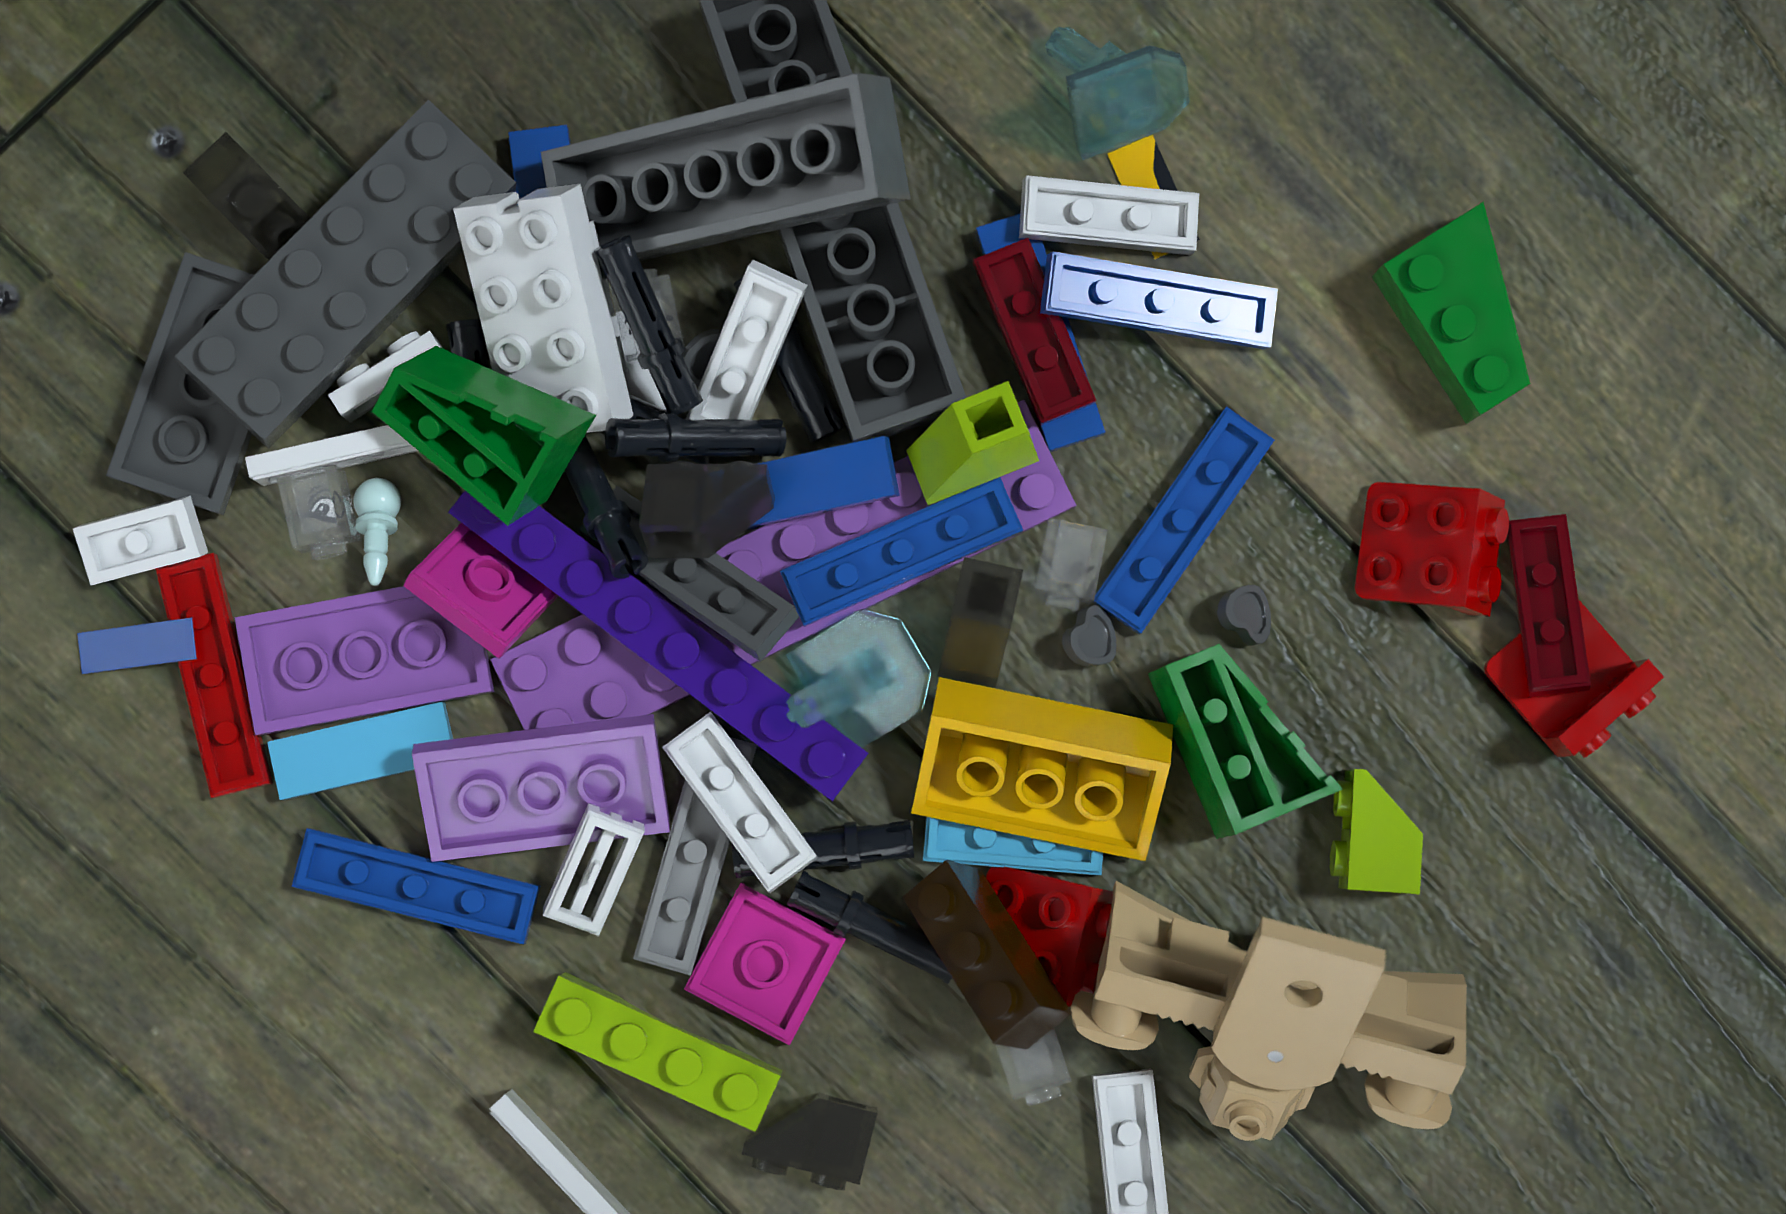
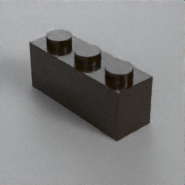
[903,860,1072,1050]

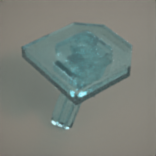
[1045,27,1190,161]
[786,609,932,748]

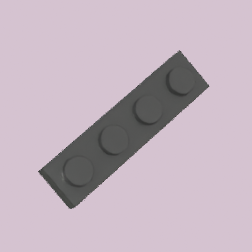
[579,486,799,662]

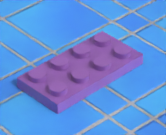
[235,586,494,736]
[412,714,670,862]

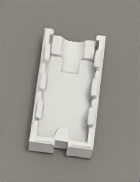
[453,184,634,432]

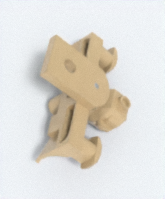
[1071,881,1466,1141]

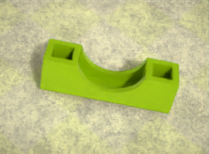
[533,972,782,1132]

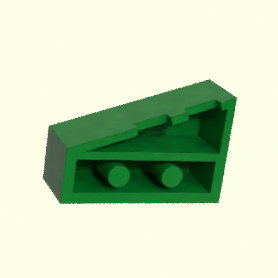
[1372,201,1531,424]
[372,346,596,526]
[1148,644,1343,839]

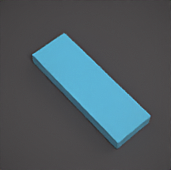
[267,702,453,800]
[923,817,1103,876]

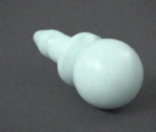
[353,478,401,586]

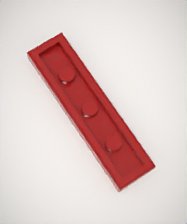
[156,553,273,798]

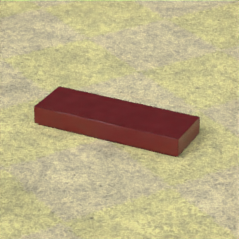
[973,237,1097,426]
[1507,514,1591,697]

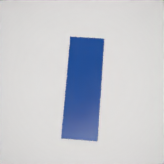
[77,618,197,674]

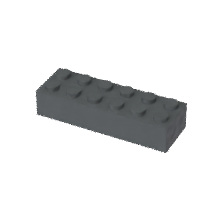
[541,73,911,270]
[174,100,516,449]

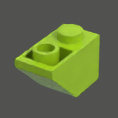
[906,381,1039,505]
[1330,769,1423,894]

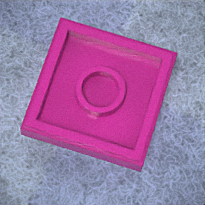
[403,523,558,659]
[684,883,846,1046]

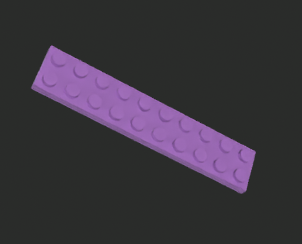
[490,400,1076,730]

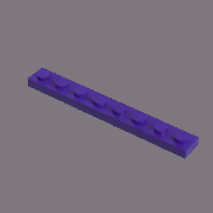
[448,490,869,801]

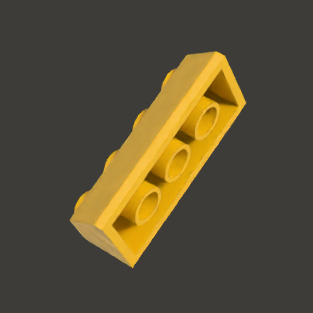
[911,677,1173,861]

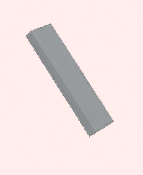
[633,737,758,975]

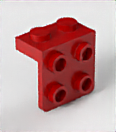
[1355,482,1509,617]
[1484,600,1664,758]
[986,866,1113,1007]

